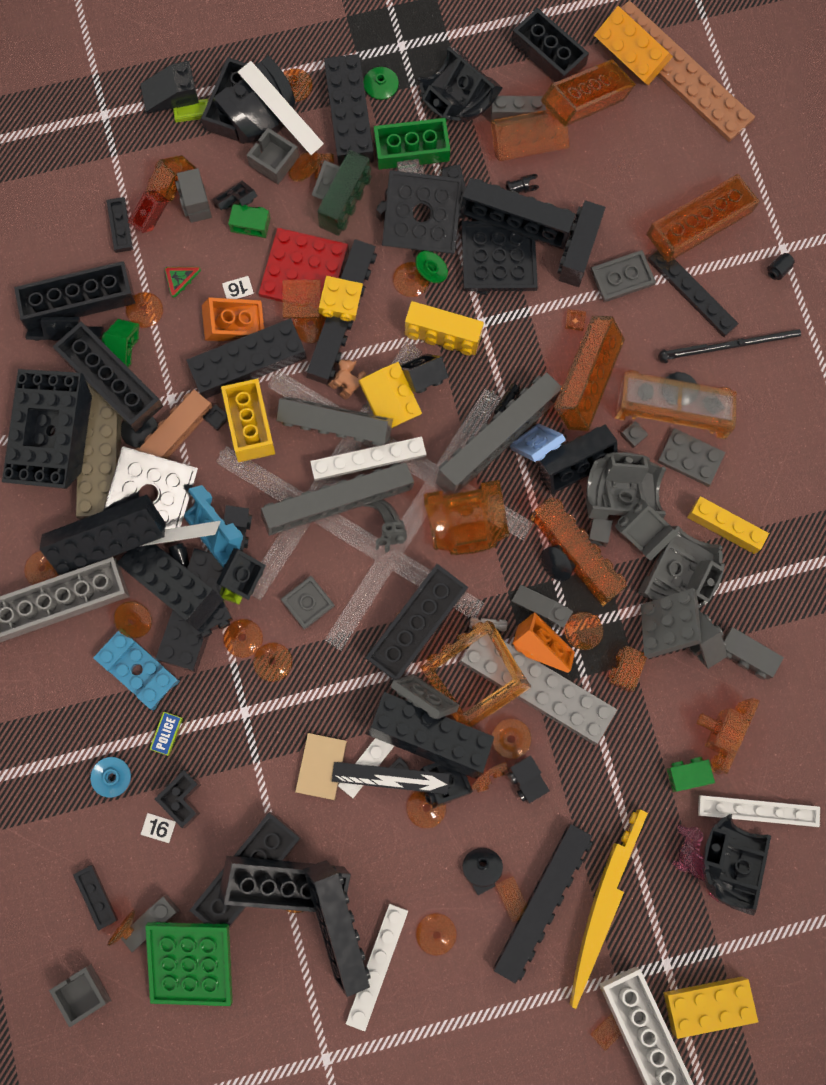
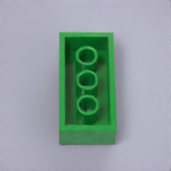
[374,118,450,170]

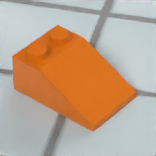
[202,298,264,341]
[512,612,575,673]

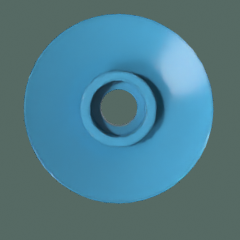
[90,757,131,798]

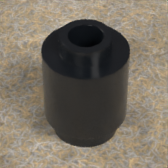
[767,253,795,280]

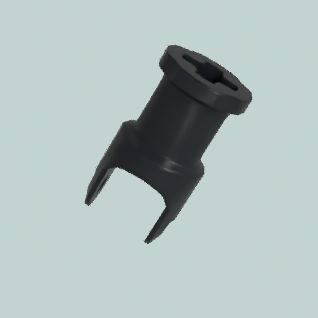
[506,174,539,193]

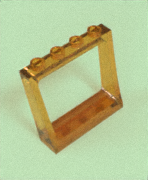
[420,620,531,727]

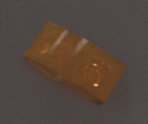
[471,762,508,792]

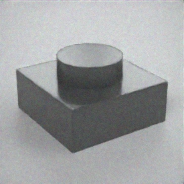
[621,421,648,448]

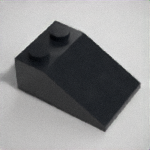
[141,61,199,114]

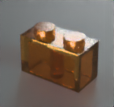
[608,646,647,693]

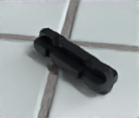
[494,383,520,415]

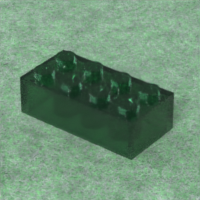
[317,150,372,236]

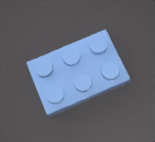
[510,423,566,462]

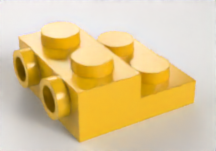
[319,276,363,321]

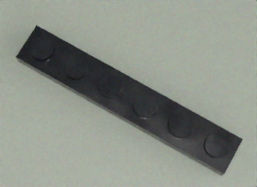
[648,247,739,337]

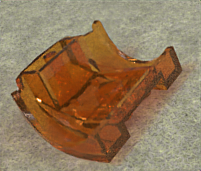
[423,480,509,555]

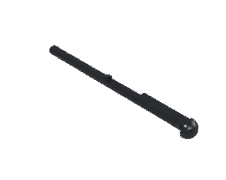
[658,329,801,364]

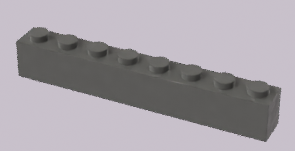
[261,462,414,536]

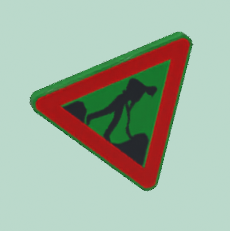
[165,267,201,298]

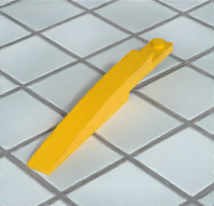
[570,810,648,1009]

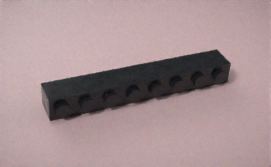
[306,239,377,385]
[493,824,593,984]

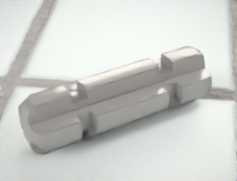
[469,617,507,631]

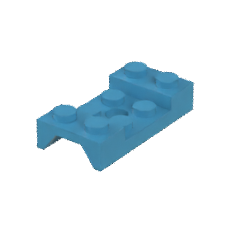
[184,485,243,568]
[94,629,180,711]

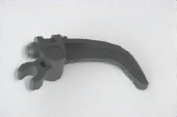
[360,500,407,553]

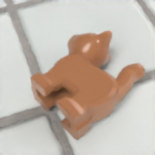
[328,359,366,400]

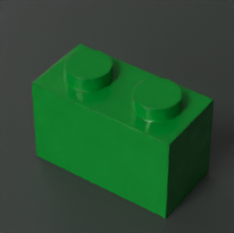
[228,204,271,238]
[667,757,715,792]

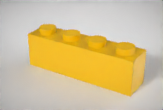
[687,496,769,554]

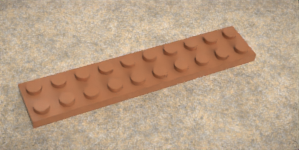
[621,0,755,142]

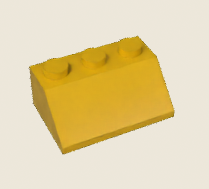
[359,362,422,428]

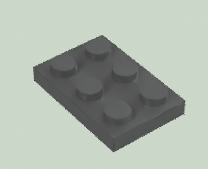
[590,250,656,302]
[658,428,726,487]
[391,674,460,719]

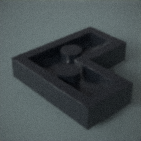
[212,181,257,210]

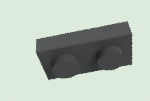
[312,160,341,202]

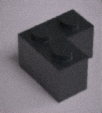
[224,505,252,552]
[506,756,550,804]
[155,770,201,828]

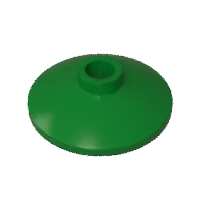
[363,67,399,100]
[415,251,448,283]

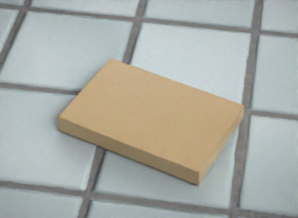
[295,733,347,800]

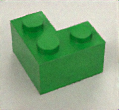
[102,319,139,368]

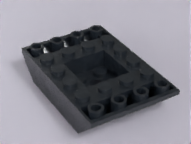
[2,369,92,489]

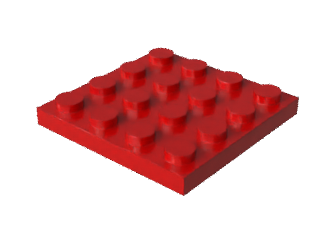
[258,228,348,311]

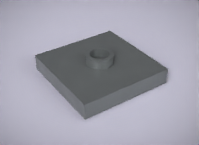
[281,576,335,630]

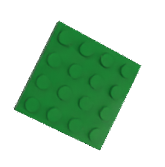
[146,922,233,1006]

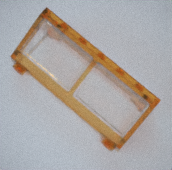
[615,370,737,439]

